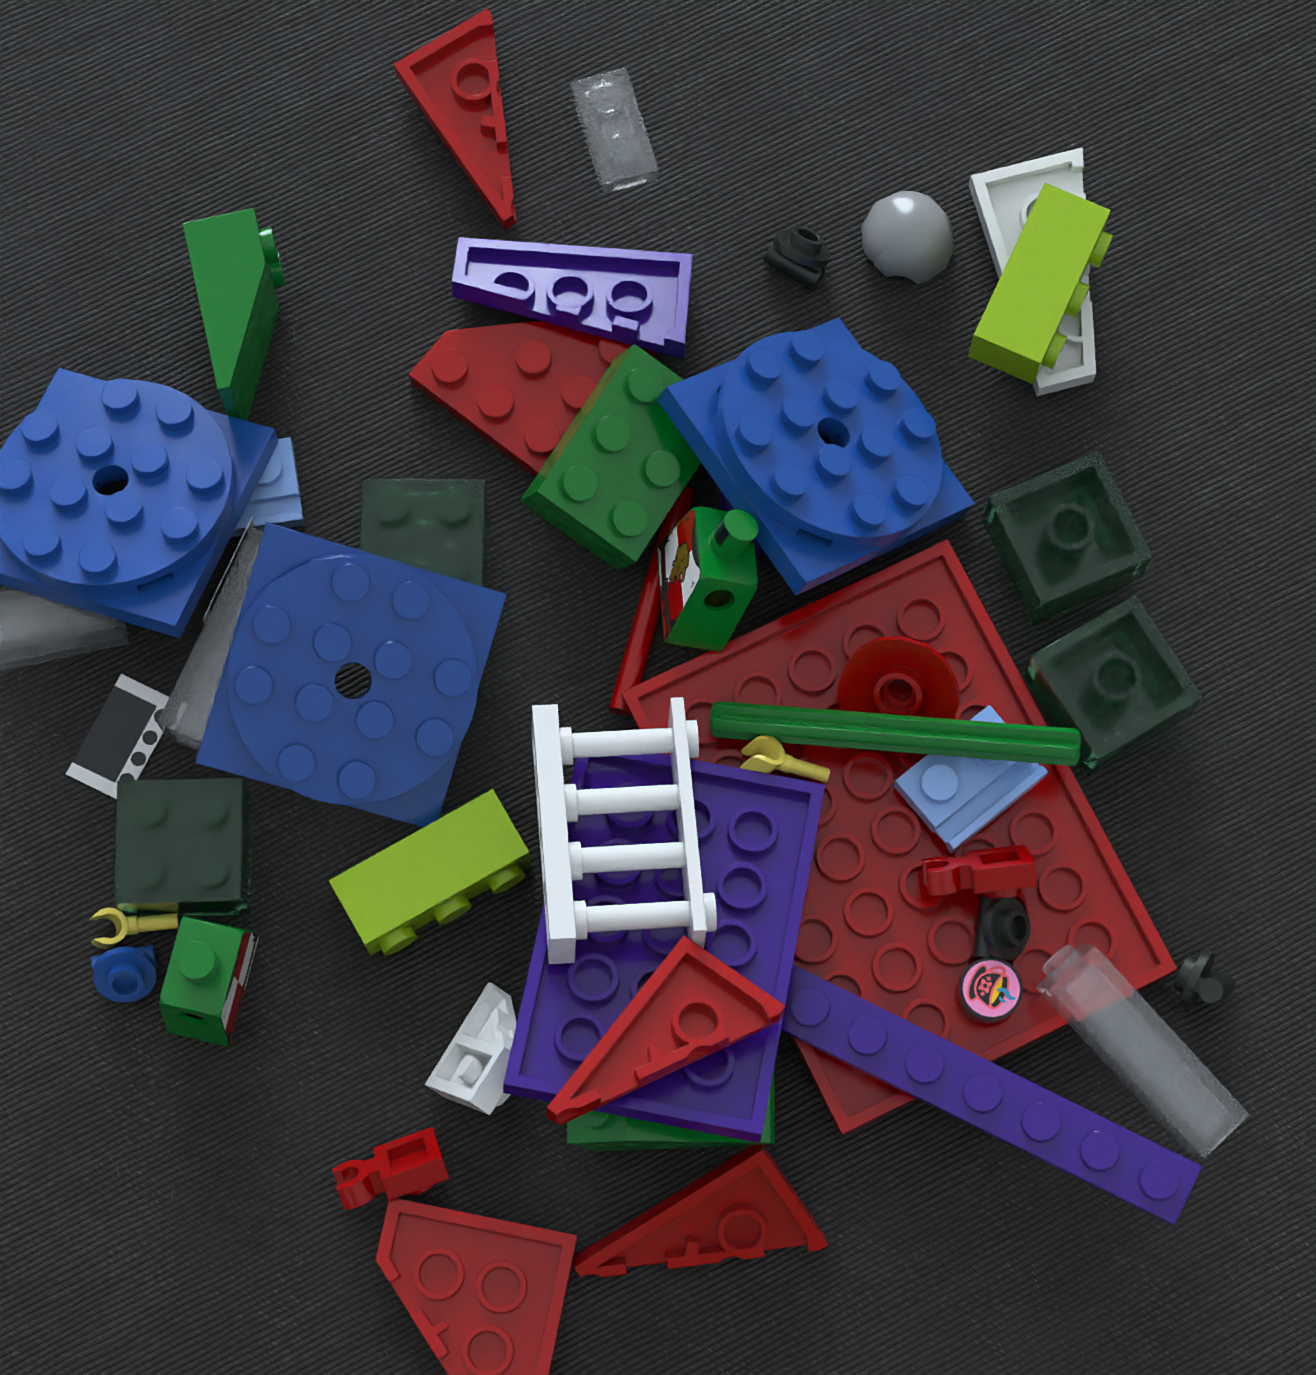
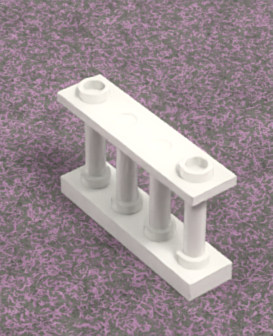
[531,697,717,964]

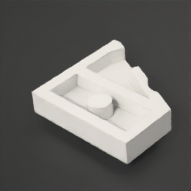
[424,982,517,1115]

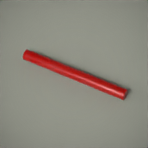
[608,486,694,716]

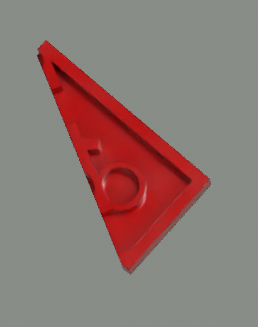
[393,8,517,230]
[546,935,786,1126]
[573,1145,828,1277]

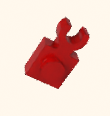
[922,844,1037,899]
[332,1126,449,1210]

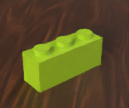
[968,183,1114,385]
[329,789,532,956]

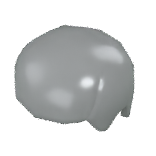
[861,191,955,284]

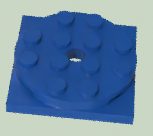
[657,317,975,596]
[0,368,279,638]
[196,522,506,827]

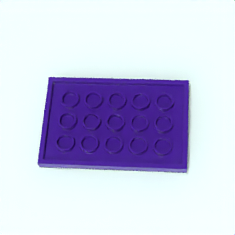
[503,753,825,1143]

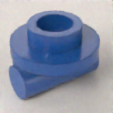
[91,944,158,1003]

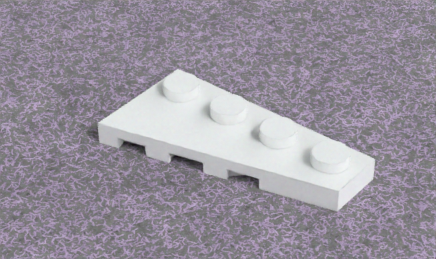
[969,147,1096,396]

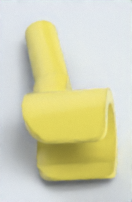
[740,735,830,783]
[89,907,179,949]

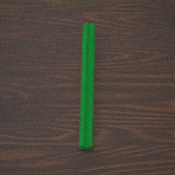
[709,701,1081,766]

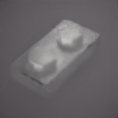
[570,67,659,194]

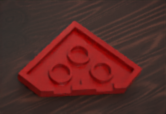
[408,321,658,477]
[375,1198,578,1375]

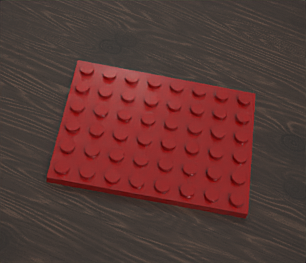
[621,539,1178,1137]

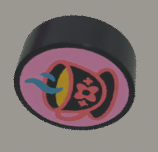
[958,957,1023,1023]

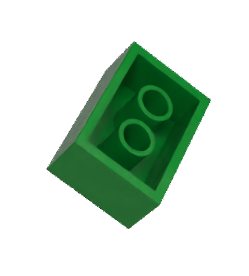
[520,344,701,570]

